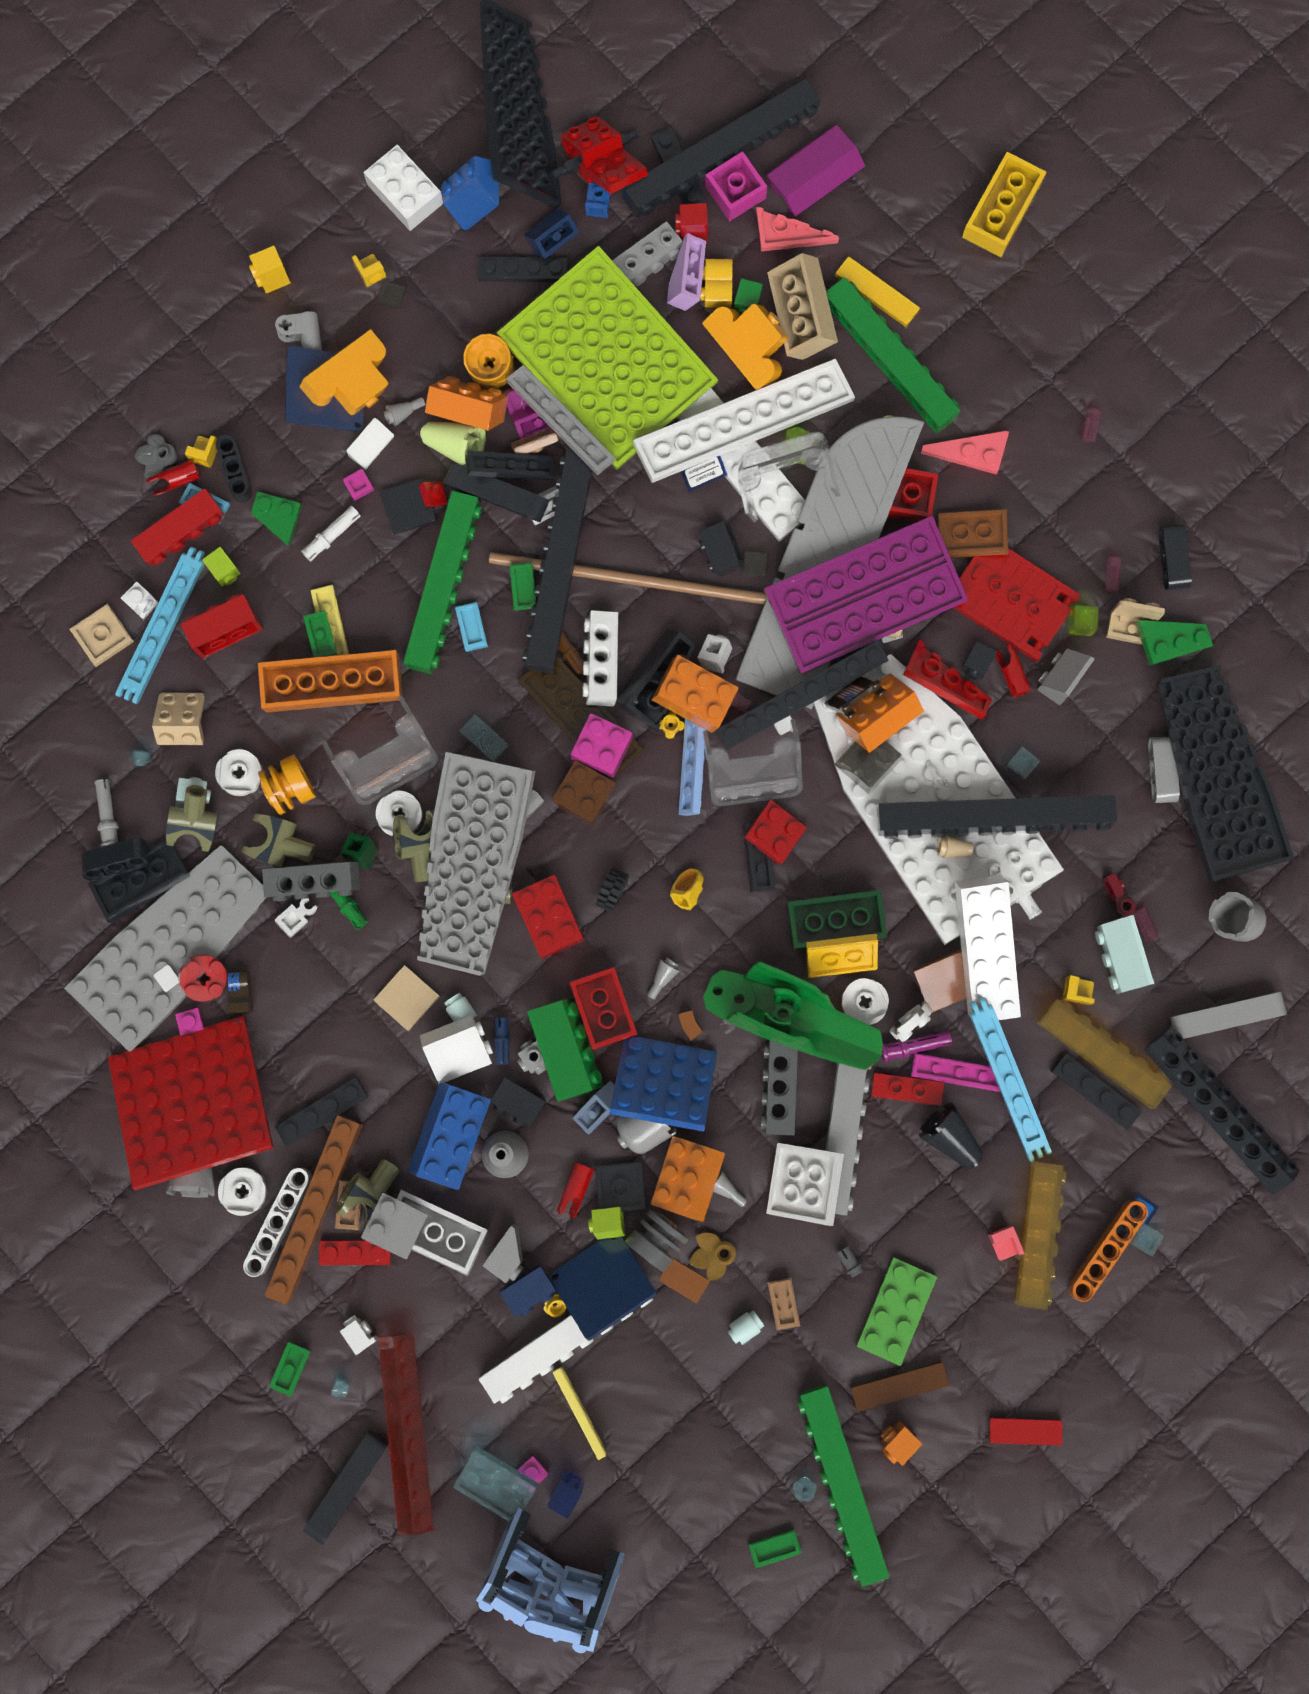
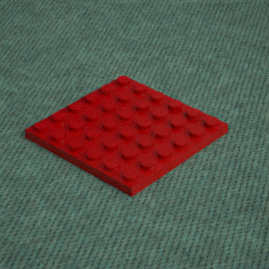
[108,1016,274,1191]

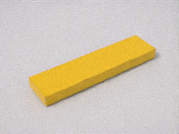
[835,257,920,327]

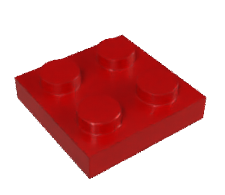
[744,800,807,865]

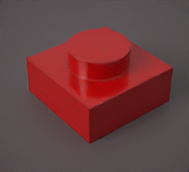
[419,482,448,507]

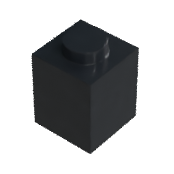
[961,641,997,680]

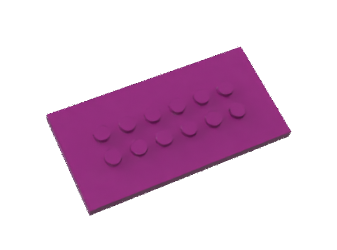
[764,516,968,674]

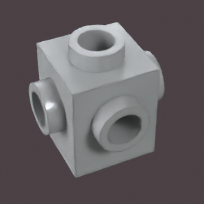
[517,1040,547,1075]

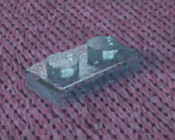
[460,715,509,762]

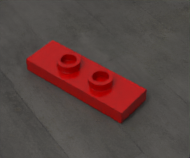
[871,1073,944,1106]

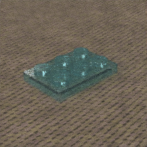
[453,1446,539,1521]

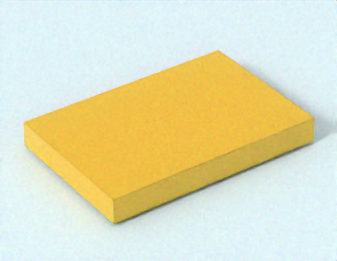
[806,934,878,978]

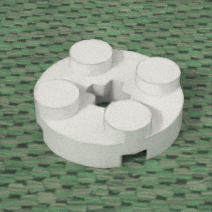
[215,749,263,796]
[376,791,423,837]
[841,978,889,1025]
[890,1001,932,1042]
[218,1168,267,1216]

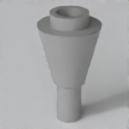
[384,397,425,427]
[647,957,680,1000]
[713,1170,747,1207]

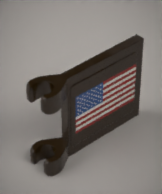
[824,676,887,719]

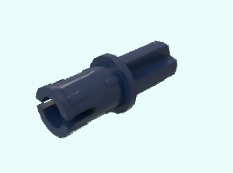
[493,1017,511,1065]

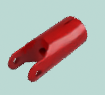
[146,459,201,496]
[995,643,1031,698]
[557,1162,595,1218]

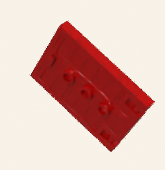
[953,548,1081,662]

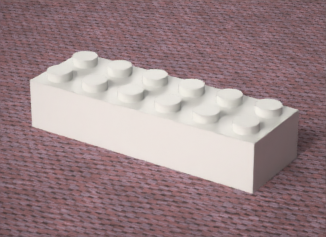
[955,875,1021,1020]

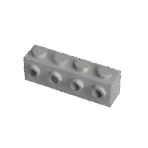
[612,221,683,286]

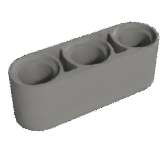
[1148,737,1180,803]

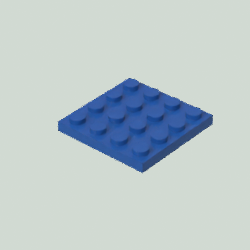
[609,1036,717,1131]

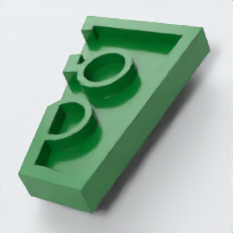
[1136,620,1213,666]

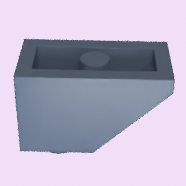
[573,1081,615,1135]

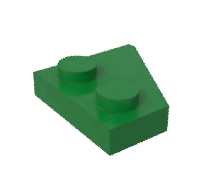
[251,492,302,546]

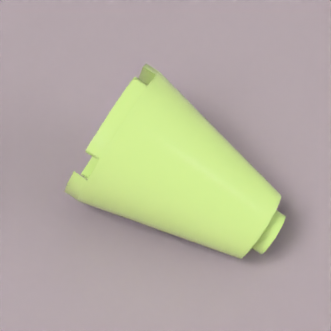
[420,422,486,467]

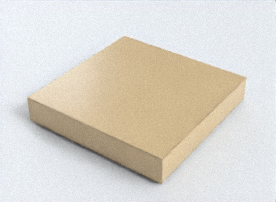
[70,603,134,667]
[374,965,440,1031]

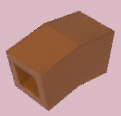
[678,1010,703,1041]

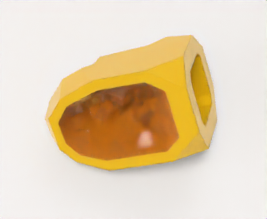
[670,868,704,910]

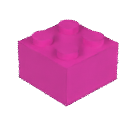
[705,152,767,222]
[570,713,633,779]

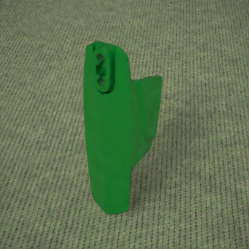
[703,961,882,1070]

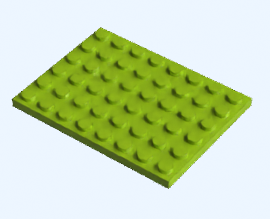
[497,246,718,470]

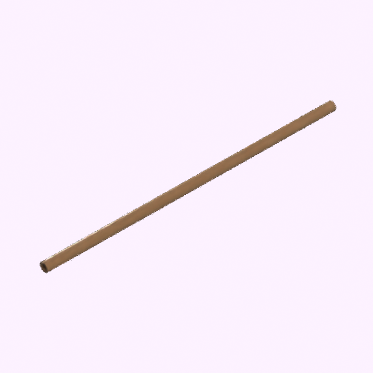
[489,552,767,605]

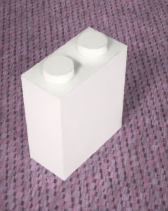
[420,1015,493,1084]

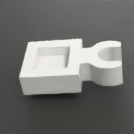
[275,899,317,938]

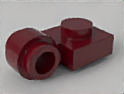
[1102,873,1136,917]

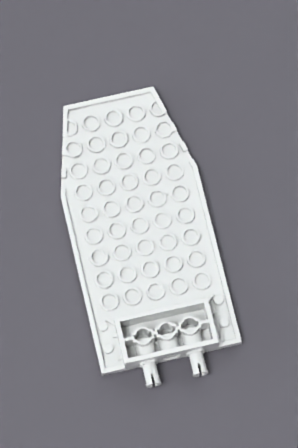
[814,654,1064,945]

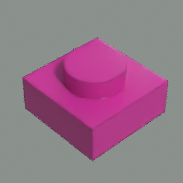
[342,469,374,501]
[175,1008,204,1036]
[515,1455,549,1491]

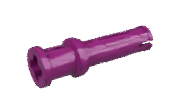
[881,1030,952,1063]

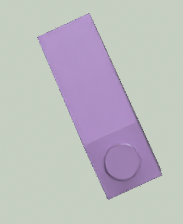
[667,233,706,311]

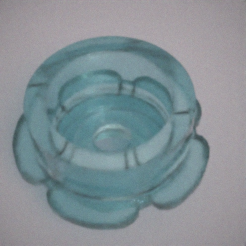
[129,750,152,766]
[331,1377,350,1401]
[793,1477,817,1502]

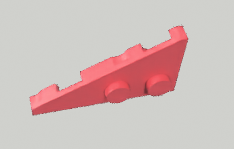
[756,207,839,252]
[921,431,1009,475]

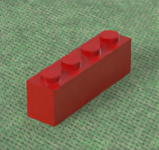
[131,489,225,566]

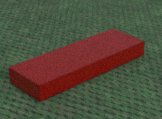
[989,1417,1062,1446]

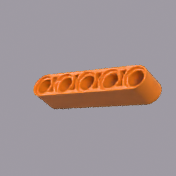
[1068,1201,1148,1302]

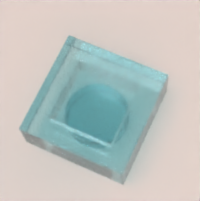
[1007,747,1040,780]
[1130,1223,1164,1257]

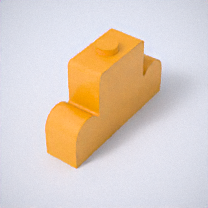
[702,304,788,390]
[299,329,388,415]

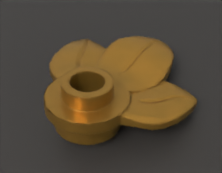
[689,1233,736,1281]

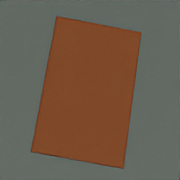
[658,1259,710,1304]

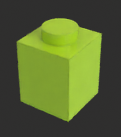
[202,547,241,587]
[588,1207,625,1240]

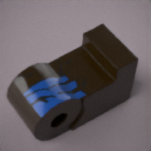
[227,970,253,1015]

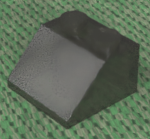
[834,741,902,794]

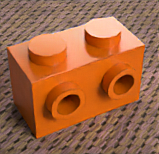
[880,1420,922,1466]

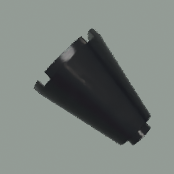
[918,1103,983,1168]

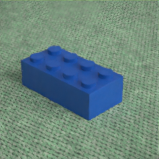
[407,1082,491,1190]

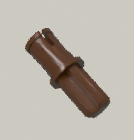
[559,632,584,675]

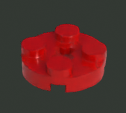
[178,954,227,1002]

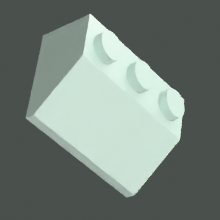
[1095,915,1154,994]

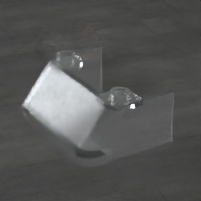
[738,432,841,522]
[321,696,438,805]
[703,719,803,806]

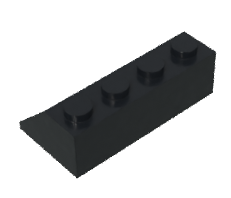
[615,628,695,732]

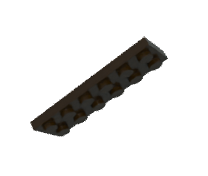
[518,656,644,781]

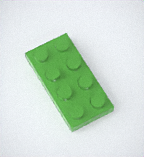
[856,1257,937,1366]

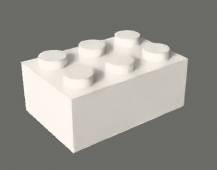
[363,145,443,231]

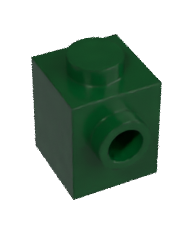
[341,832,378,870]

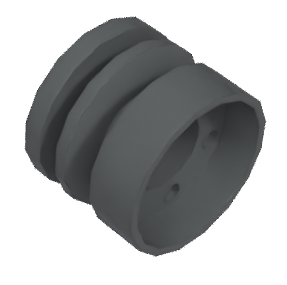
[625,1209,689,1272]

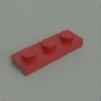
[319,1240,391,1265]

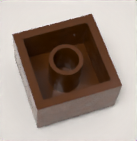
[552,760,616,826]

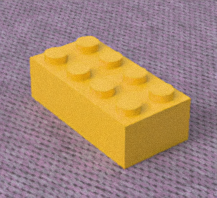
[962,152,1046,258]

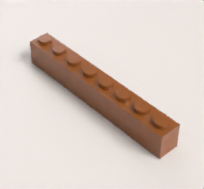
[265,1115,363,1305]

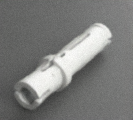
[301,506,361,562]

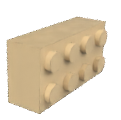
[767,253,838,360]

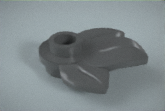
[134,434,177,478]

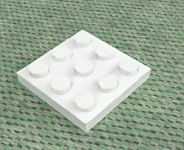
[766,1143,844,1226]

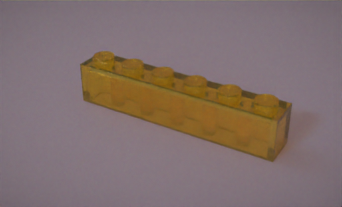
[1037,999,1172,1109]
[1015,1162,1066,1310]

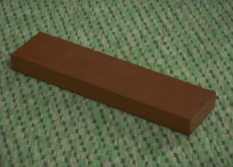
[850,1361,950,1412]

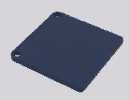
[284,346,364,432]
[550,1237,656,1341]

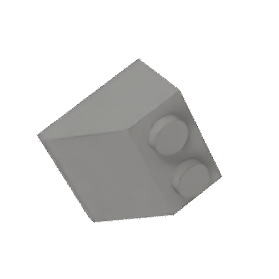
[1037,649,1094,705]
[361,1193,428,1260]
[483,1224,523,1283]

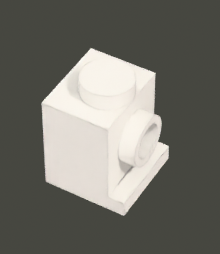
[121,582,158,620]
[698,634,732,674]
[340,1315,379,1355]

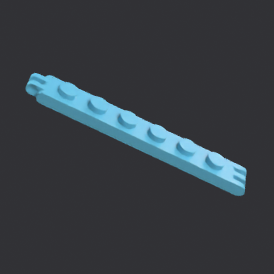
[116,546,205,704]
[969,997,1052,1162]

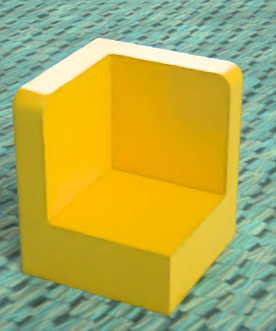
[352,254,386,287]
[185,435,217,468]
[1062,975,1095,1005]

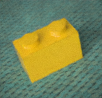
[249,246,291,294]

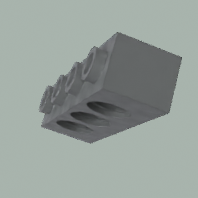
[262,862,360,901]
[761,1040,798,1135]

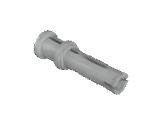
[94,779,119,847]

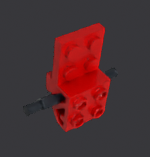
[550,116,648,194]

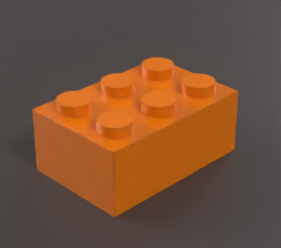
[425,376,508,431]
[652,655,738,733]
[836,673,924,753]
[651,1136,725,1222]

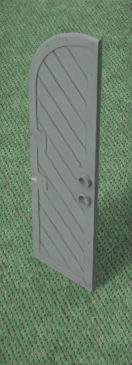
[735,416,924,709]

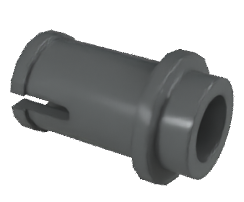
[836,1246,864,1278]

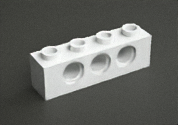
[583,611,618,706]

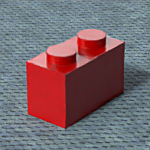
[675,203,708,243]

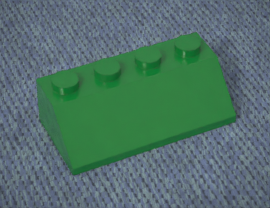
[527,998,603,1102]

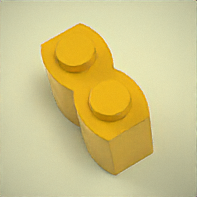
[701,259,733,308]

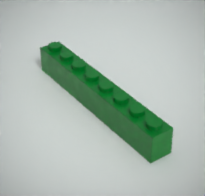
[826,277,960,434]
[403,491,482,674]
[797,1384,890,1587]

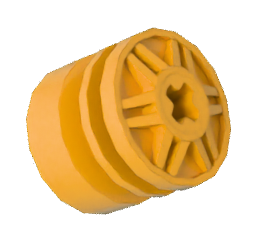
[464,334,515,389]
[258,754,316,815]

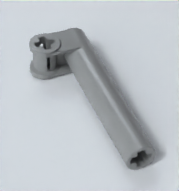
[275,312,322,351]

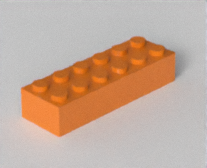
[258,650,403,713]

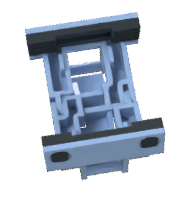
[476,1507,625,1653]

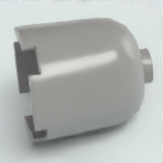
[1208,892,1267,942]
[617,1116,677,1154]

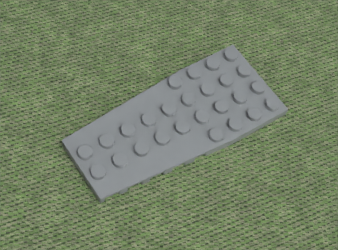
[417,752,536,976]
[65,846,267,1052]

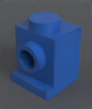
[585,182,611,218]

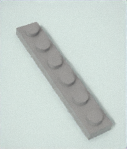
[507,365,615,475]

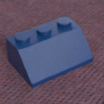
[441,156,499,230]

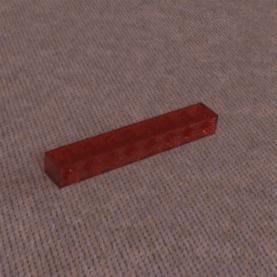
[378,1333,434,1536]

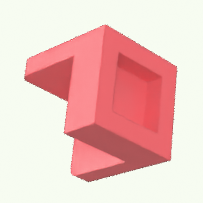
[988,1225,1024,1261]

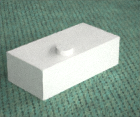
[397,1190,488,1276]

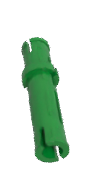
[330,875,368,930]

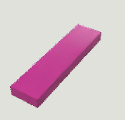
[911,1053,1000,1092]

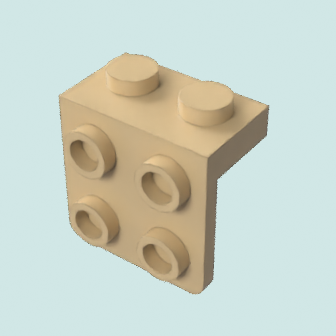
[1106,598,1165,645]
[152,693,205,745]

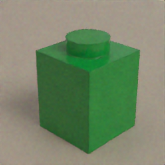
[734,278,763,316]

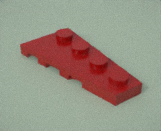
[902,639,992,719]

